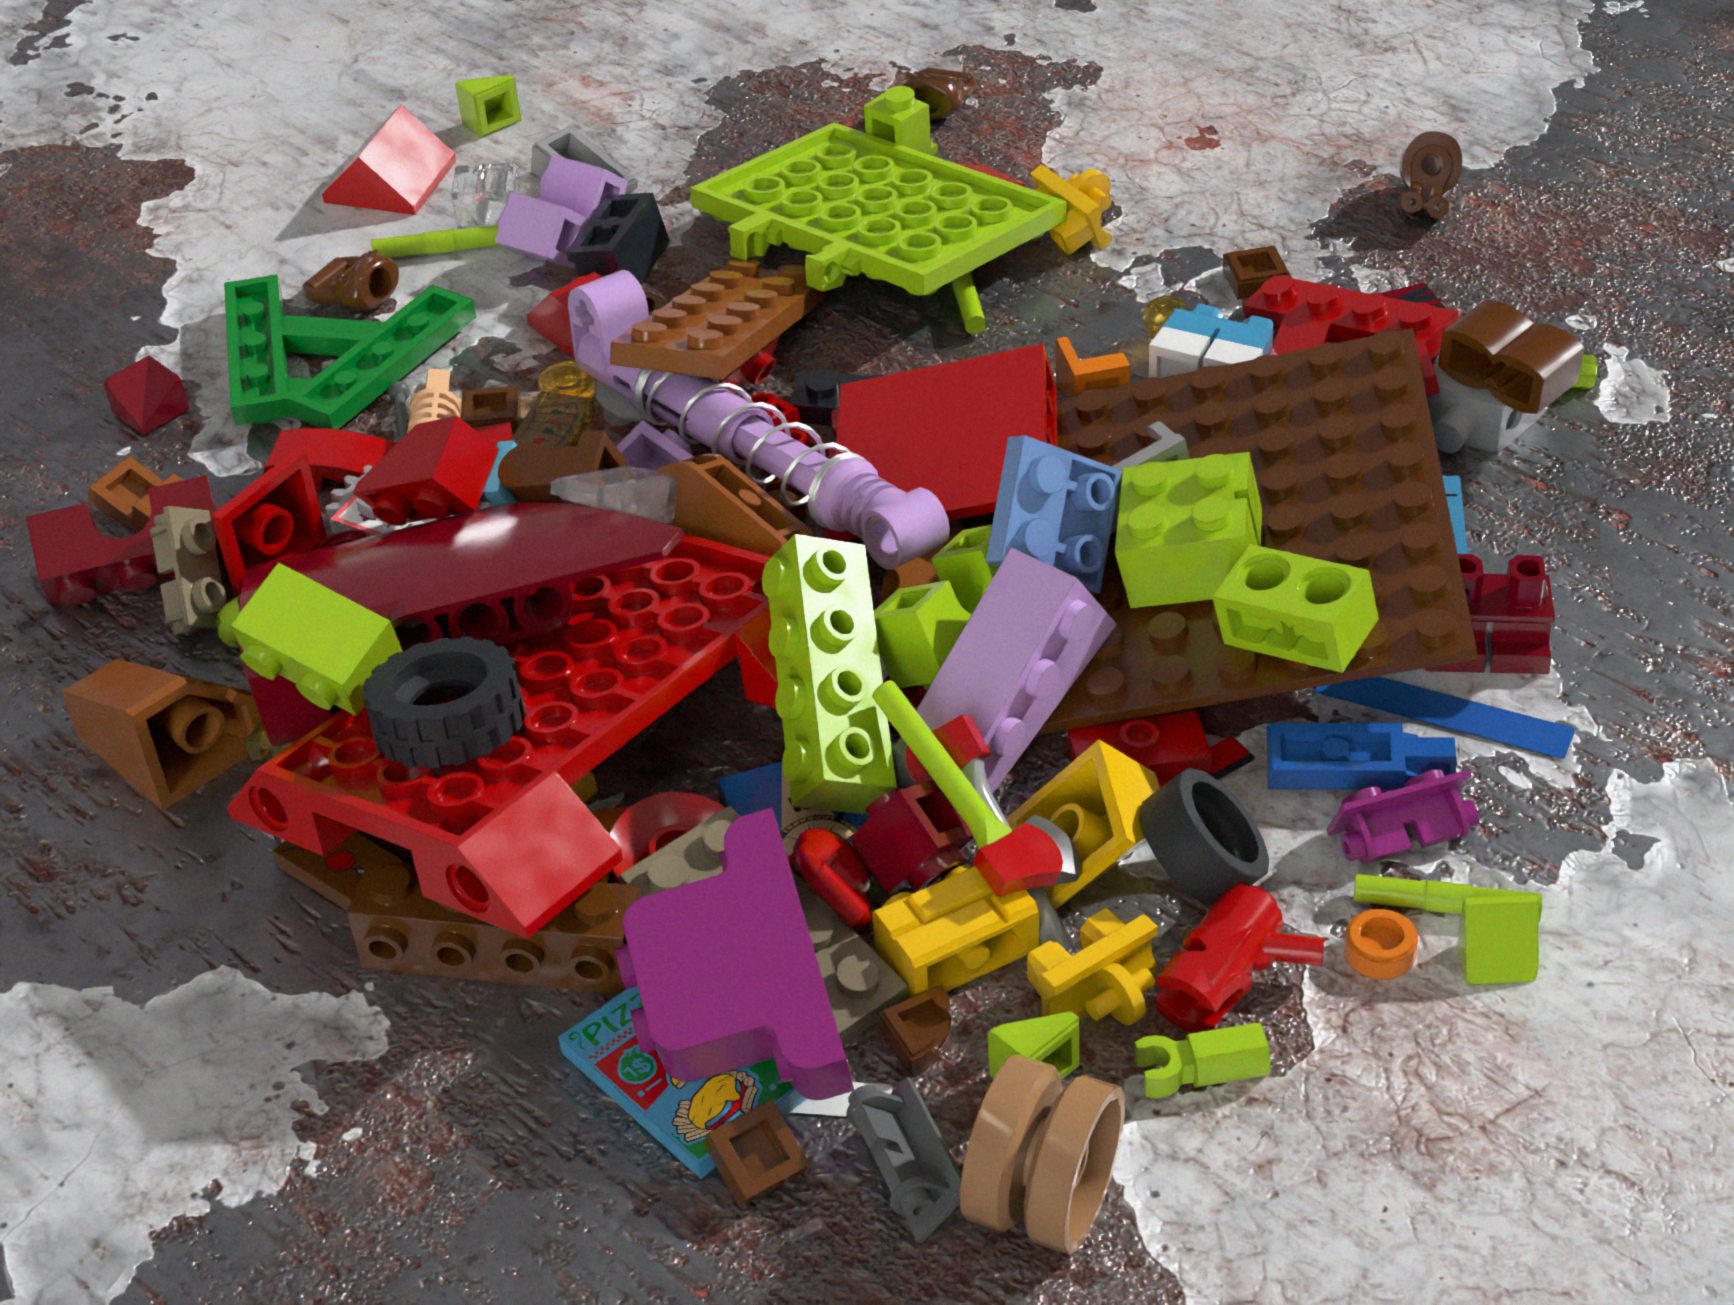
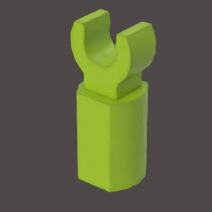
[1134,1022,1270,1099]

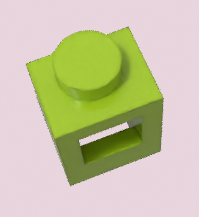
[864,86,938,156]

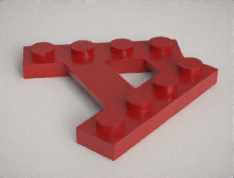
[1242,275,1460,397]

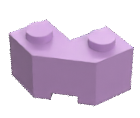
[495,155,628,269]

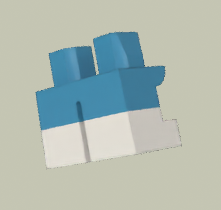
[1148,303,1273,378]

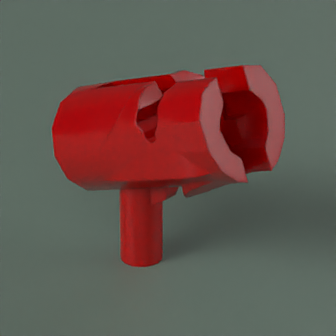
[1154,884,1325,1033]

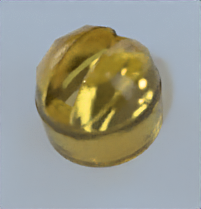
[1142,295,1187,339]

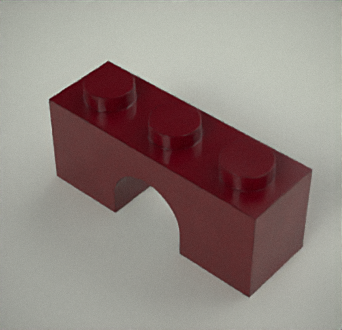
[26,475,225,605]

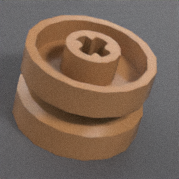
[960,1054,1125,1255]

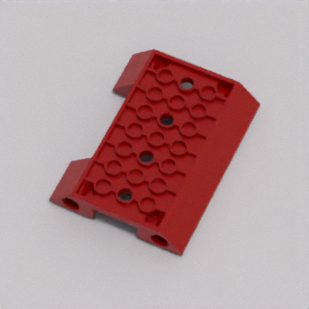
[227,533,778,939]

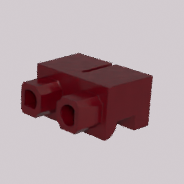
[1425,554,1555,674]

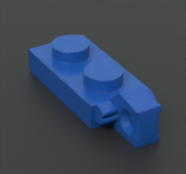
[1267,723,1457,790]

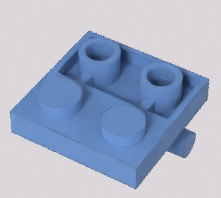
[986,435,1122,594]

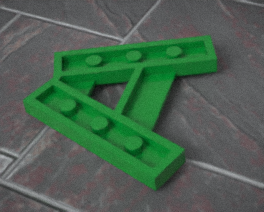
[224,274,477,430]

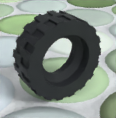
[362,637,525,769]

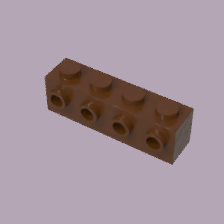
[347,861,641,994]

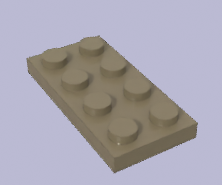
[619,806,908,1046]

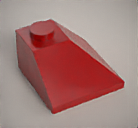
[211,448,327,598]

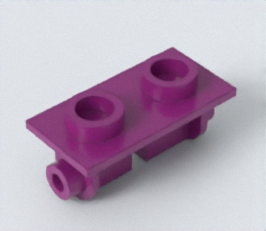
[1326,770,1479,865]

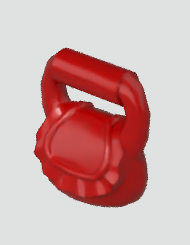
[788,828,873,928]

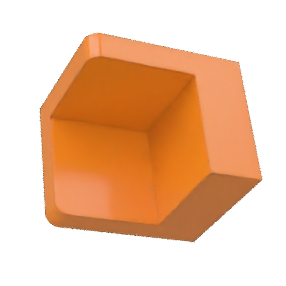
[1055,337,1130,397]

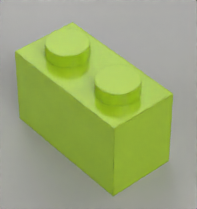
[230,562,403,716]

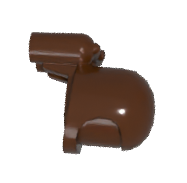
[1397,131,1463,219]

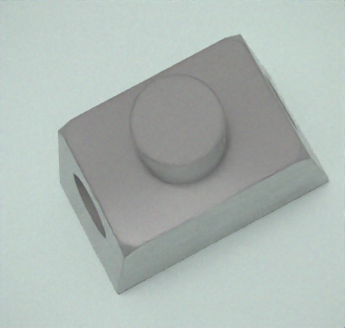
[1427,355,1549,453]

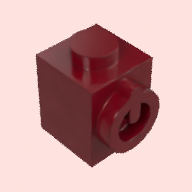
[849,780,974,894]

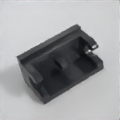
[566,192,670,285]

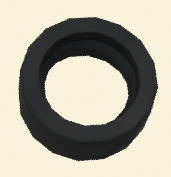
[1140,768,1269,906]

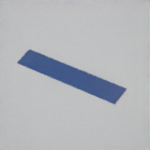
[1315,676,1576,759]

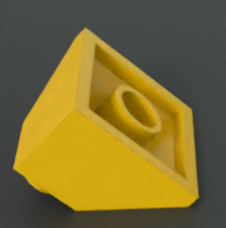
[1006,739,1160,910]

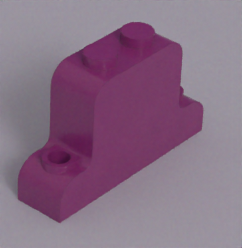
[615,807,854,1100]

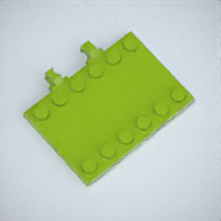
[690,122,1067,296]

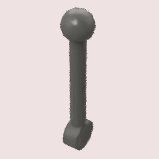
[388,381,410,443]

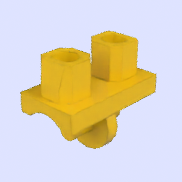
[1030,164,1114,256]
[1027,907,1158,1026]

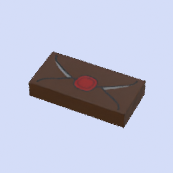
[272,832,408,911]

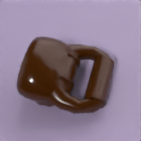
[900,67,978,120]
[303,249,399,311]

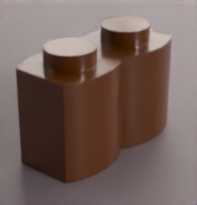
[1438,300,1585,414]

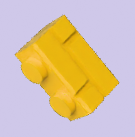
[872,865,1040,998]

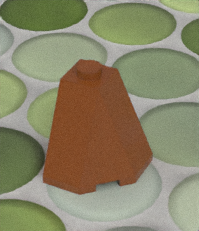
[61,659,269,811]

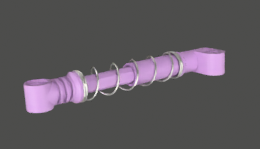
[568,270,950,570]

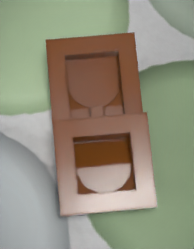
[88,456,218,532]

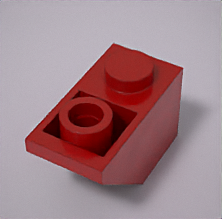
[353,416,499,526]

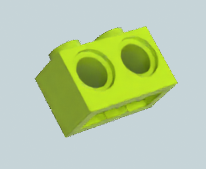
[1212,544,1379,673]

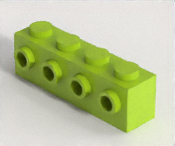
[762,534,897,814]

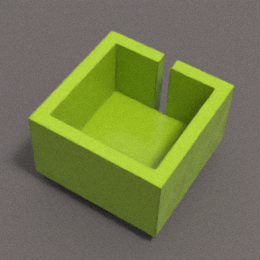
[1115,452,1262,608]

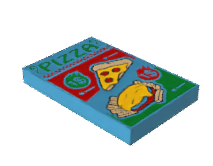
[558,987,807,1179]

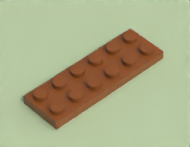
[610,259,828,380]

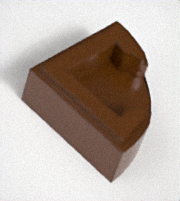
[878,984,951,1077]

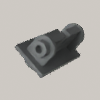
[846,1077,962,1243]

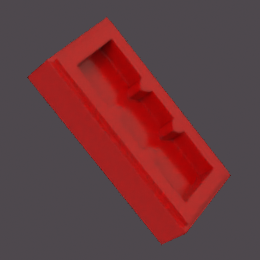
[1068,711,1212,780]

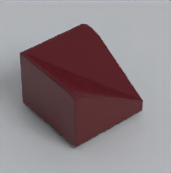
[104,355,189,435]

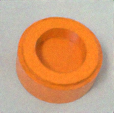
[1344,909,1418,979]

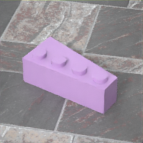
[898,547,1117,794]

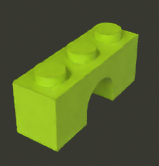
[874,525,999,690]

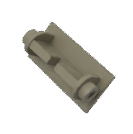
[149,506,226,637]

